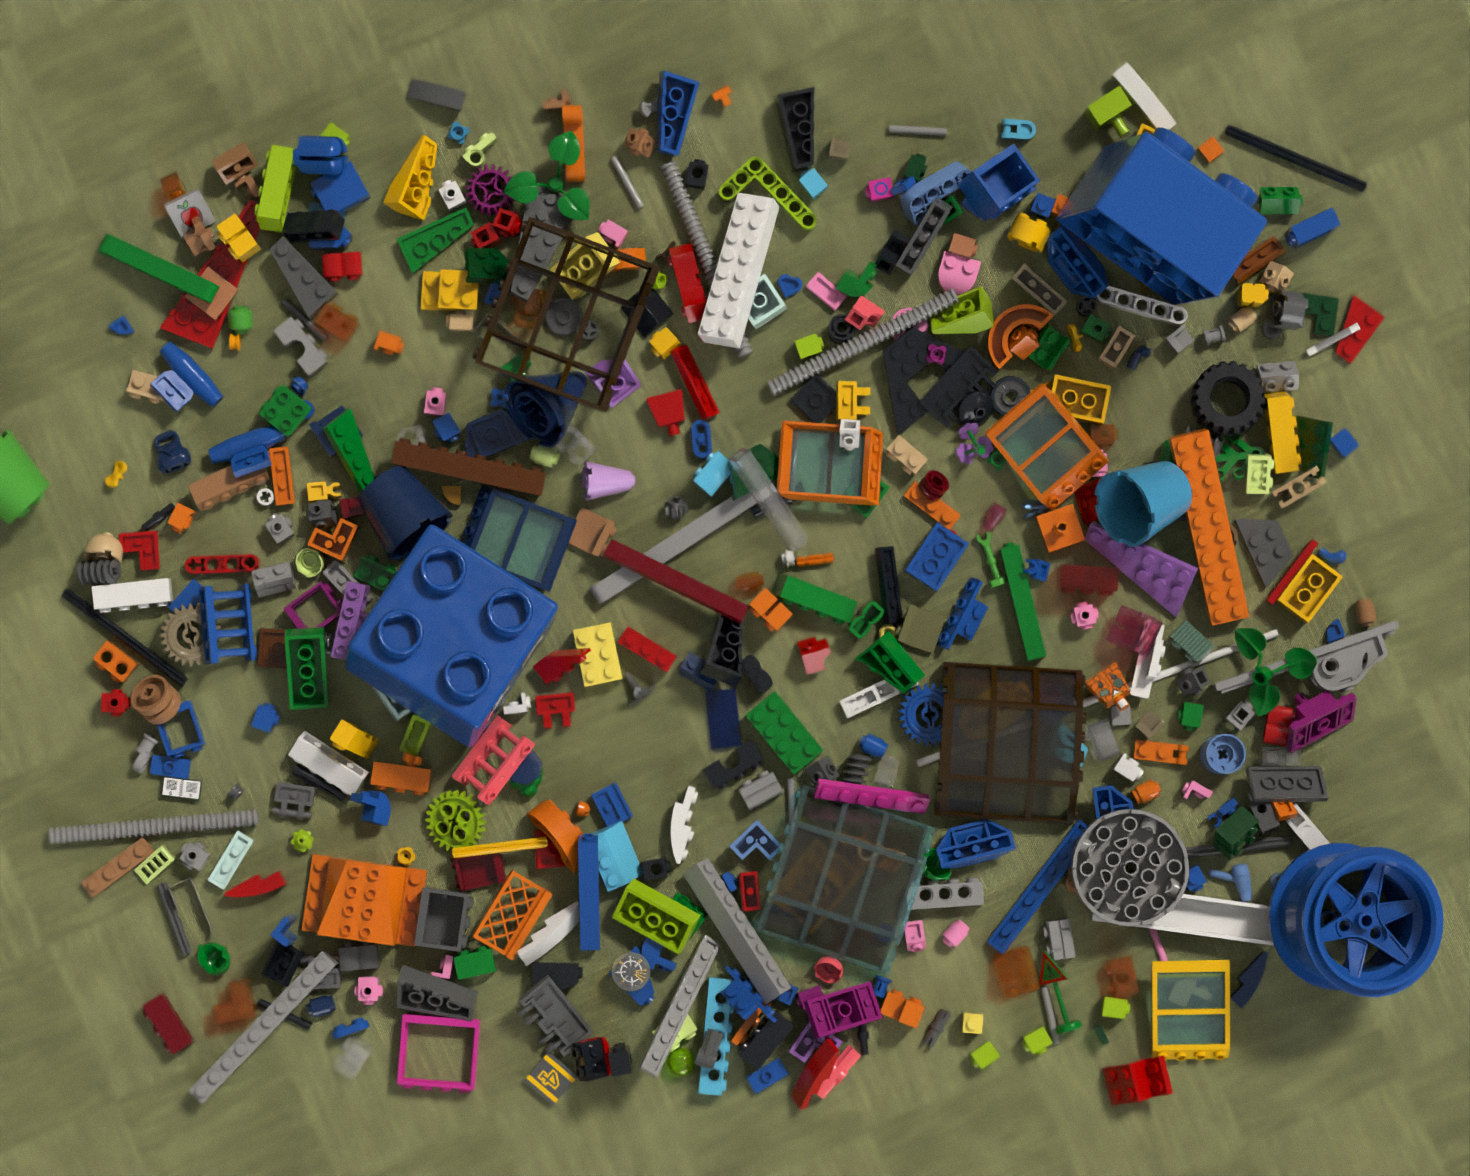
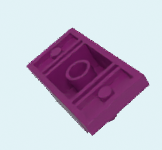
[1286,690,1357,754]
[804,981,883,1039]

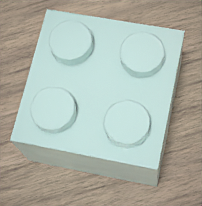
[748,274,788,329]

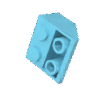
[693,451,731,498]

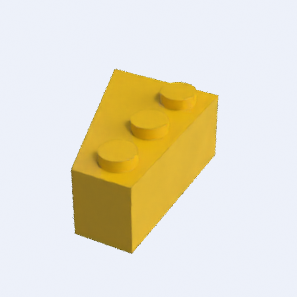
[330,719,379,759]

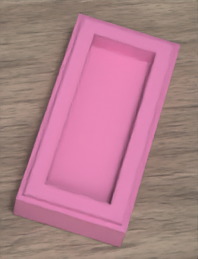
[806,272,847,311]

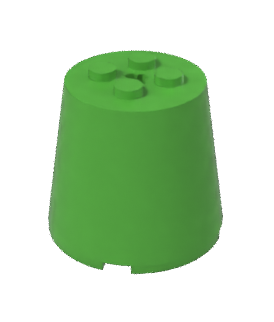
[0,428,51,525]

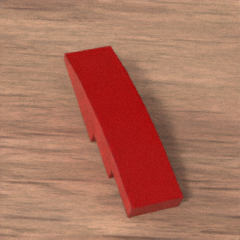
[791,1038,840,1110]

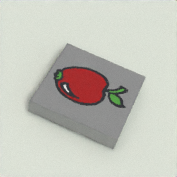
[164,188,216,238]

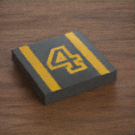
[524,1052,577,1106]

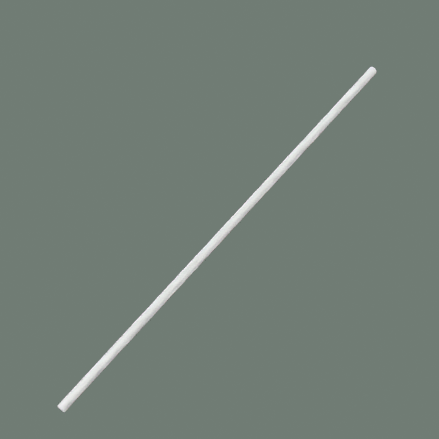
[916,629,1279,767]

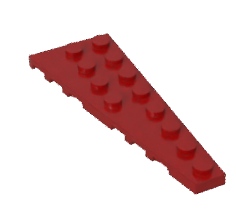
[160,200,261,349]

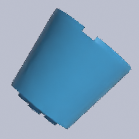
[1095,461,1192,547]

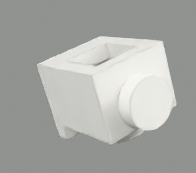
[438,180,467,212]
[839,419,860,451]
[1112,753,1144,782]

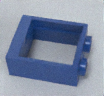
[1285,207,1341,249]
[157,700,206,759]

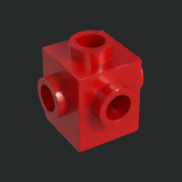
[492,208,523,238]
[101,689,131,716]

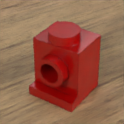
[470,222,502,248]

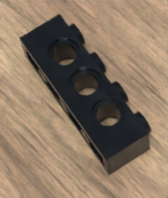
[608,1042,633,1077]

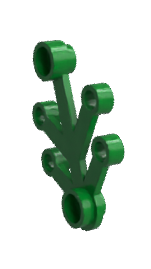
[1212,433,1265,482]

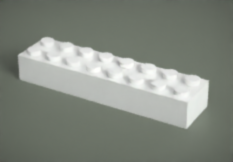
[698,193,779,348]

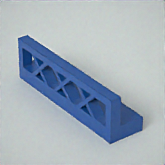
[270,914,299,947]

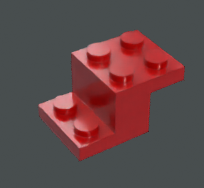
[1102,1055,1173,1106]

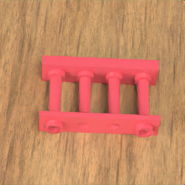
[451,715,535,805]

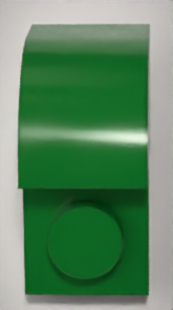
[836,261,877,297]

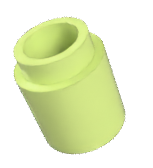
[530,445,559,468]

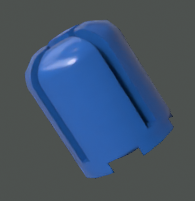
[293,136,348,175]

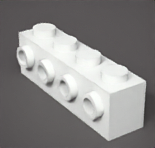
[92,578,173,613]
[288,731,369,795]

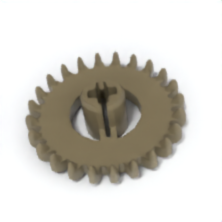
[159,603,221,667]

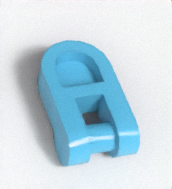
[1001,119,1036,140]

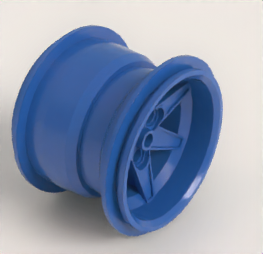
[1269,843,1444,997]

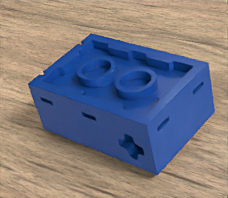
[905,522,969,592]

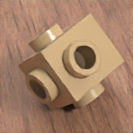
[1260,261,1294,293]

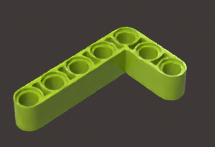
[719,156,817,231]

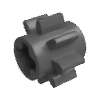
[664,496,688,520]

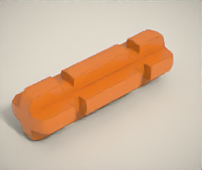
[796,553,834,567]

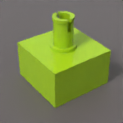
[1084,86,1132,138]

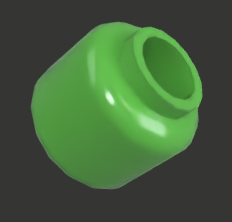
[228,306,253,334]

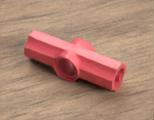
[817,1045,861,1099]

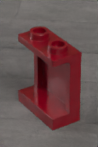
[450,853,506,891]

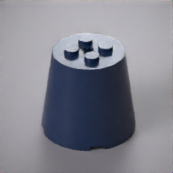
[358,465,453,562]

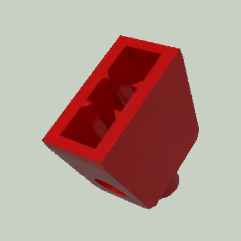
[646,389,685,437]

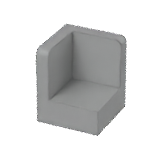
[1164,325,1194,355]

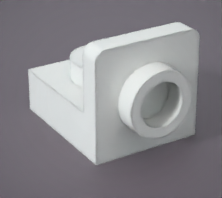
[503,692,531,715]

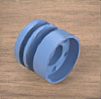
[1200,734,1246,775]

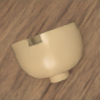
[84,532,123,563]

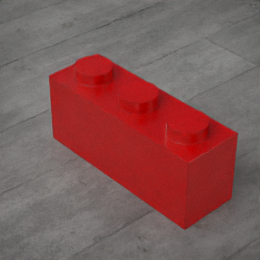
[618,626,677,673]

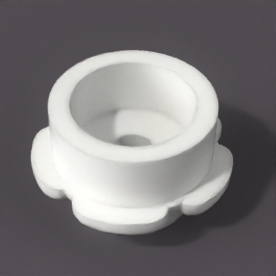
[782,549,795,568]

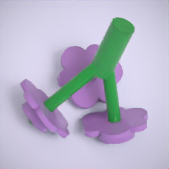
[955,423,994,464]

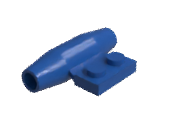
[150,341,223,413]
[208,426,286,478]

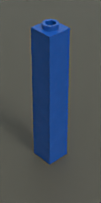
[578,833,600,950]

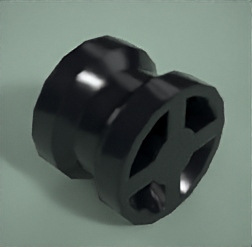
[1076,296,1096,317]

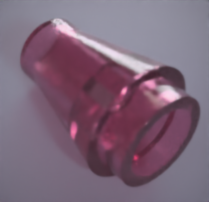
[983,502,1007,532]

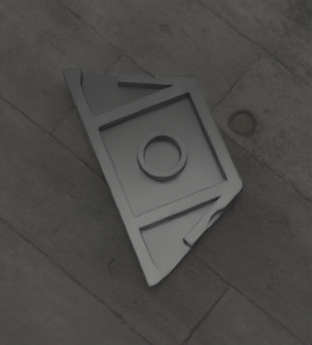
[1235,519,1293,587]

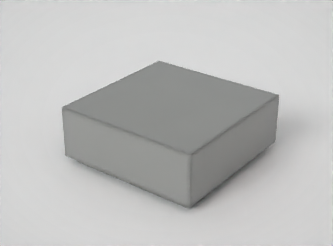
[1110,705,1132,726]

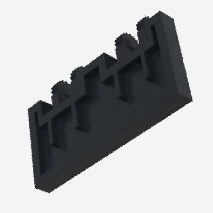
[918,345,999,428]

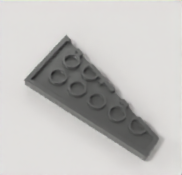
[510,186,573,302]

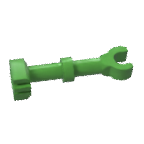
[976,531,1007,589]

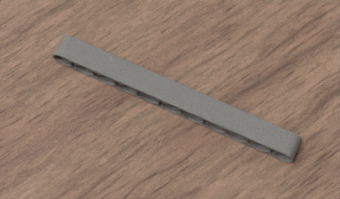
[589,483,775,605]

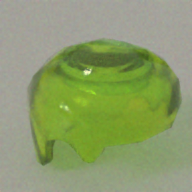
[665,1048,695,1078]

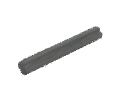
[157,882,192,956]

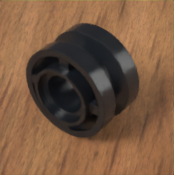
[828,314,855,345]

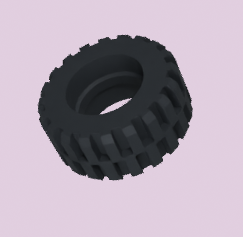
[1190,361,1266,437]

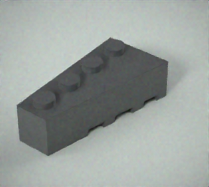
[269,236,338,320]

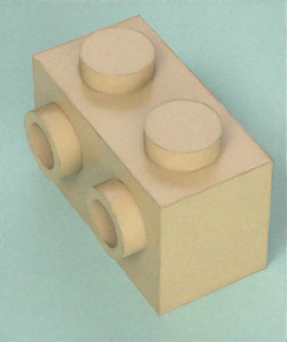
[886,435,928,476]

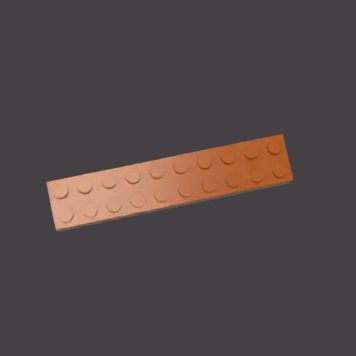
[1168,428,1250,626]

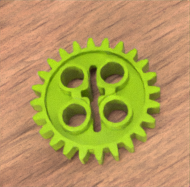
[425,789,487,851]

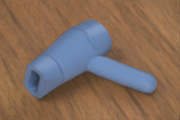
[1209,863,1252,902]

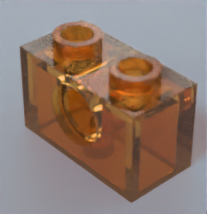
[1105,955,1140,998]

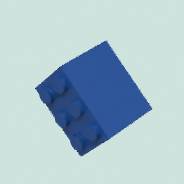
[958,144,1040,221]

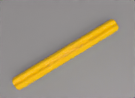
[452,837,548,858]

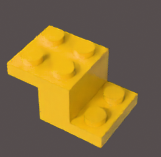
[421,269,479,312]

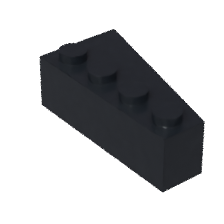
[700,613,743,687]

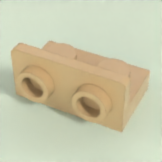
[125,370,165,404]

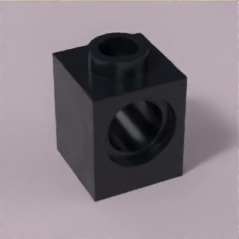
[686,159,709,190]
[642,858,671,881]

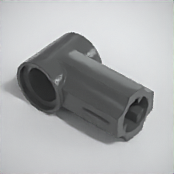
[694,1028,724,1070]

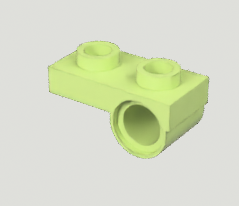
[462,132,498,169]

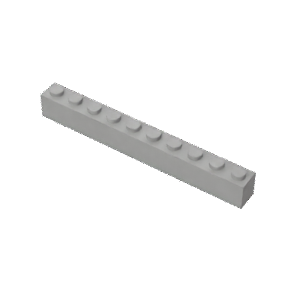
[188,950,338,1104]

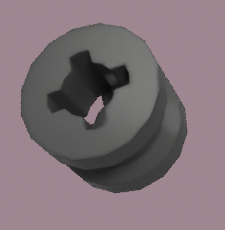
[582,320,599,341]

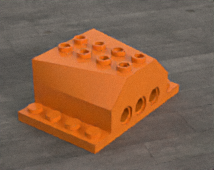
[302,854,427,947]

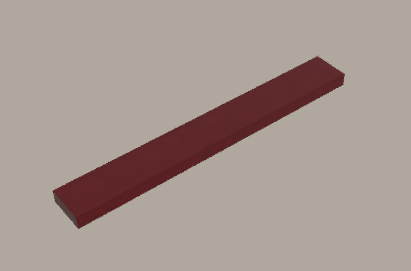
[603,539,750,624]

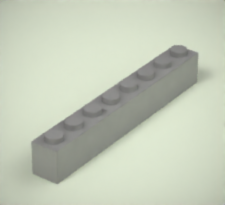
[683,858,791,1004]

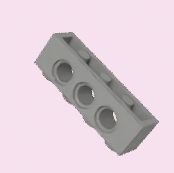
[905,878,984,910]

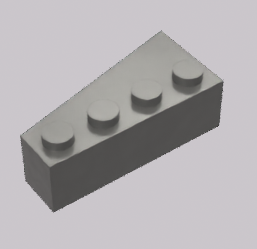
[396,965,478,1021]

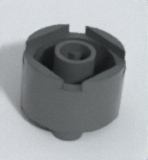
[1267,289,1308,330]

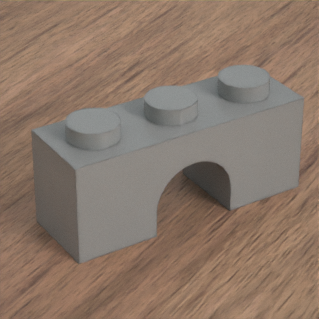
[273,317,328,377]

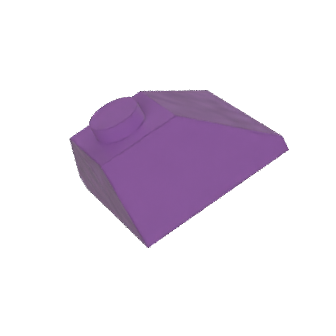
[585,359,641,408]

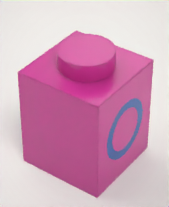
[865,177,894,203]

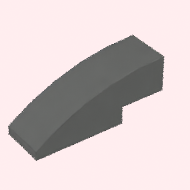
[407,79,467,112]

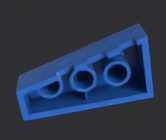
[656,71,700,157]

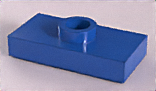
[150,755,191,779]
[746,1057,789,1094]

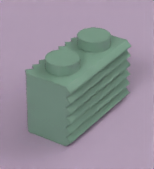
[1170,620,1214,665]

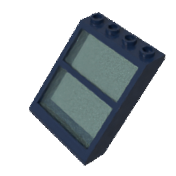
[461,485,577,592]

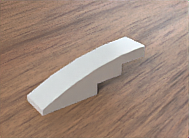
[1112,62,1177,130]
[840,680,919,718]
[517,901,580,966]

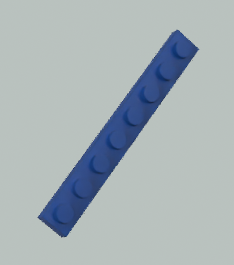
[987,819,1088,954]

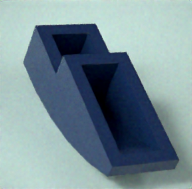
[1230,951,1268,1009]

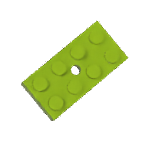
[255,145,296,233]
[612,878,701,954]

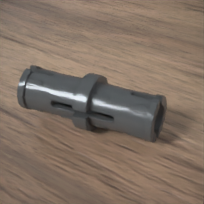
[922,1008,952,1047]

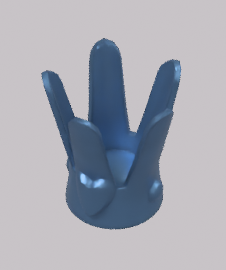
[1022,499,1047,519]

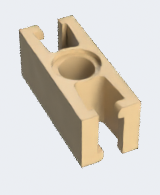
[1272,466,1326,508]

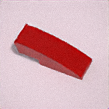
[224,871,288,897]

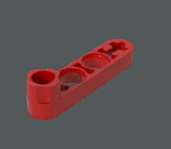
[185,554,260,574]

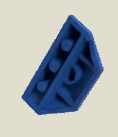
[1047,226,1108,298]
[1092,785,1133,819]
[936,819,1016,868]

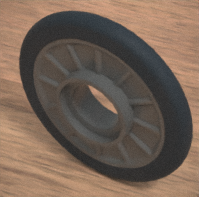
[990,376,1030,416]

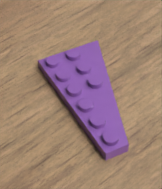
[1085,521,1198,618]

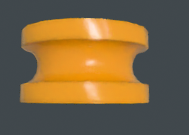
[229,333,241,351]

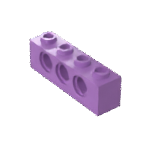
[331,581,370,660]

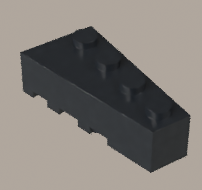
[775,87,815,173]

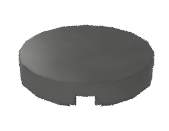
[545,297,583,336]

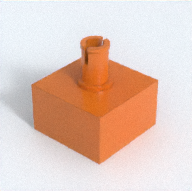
[1035,504,1085,554]

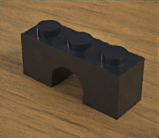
[702,740,763,790]

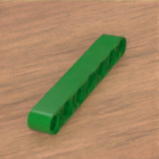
[98,233,220,304]

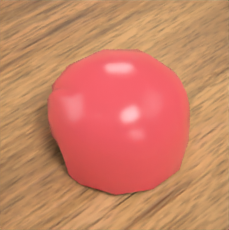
[813,955,843,984]

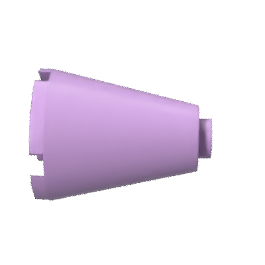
[582,462,635,500]

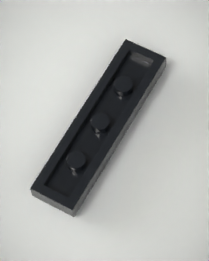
[875,546,903,624]

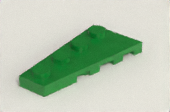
[397,207,474,274]
[322,408,375,493]

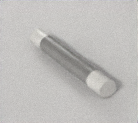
[1306,323,1361,356]

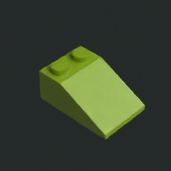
[931,286,994,334]

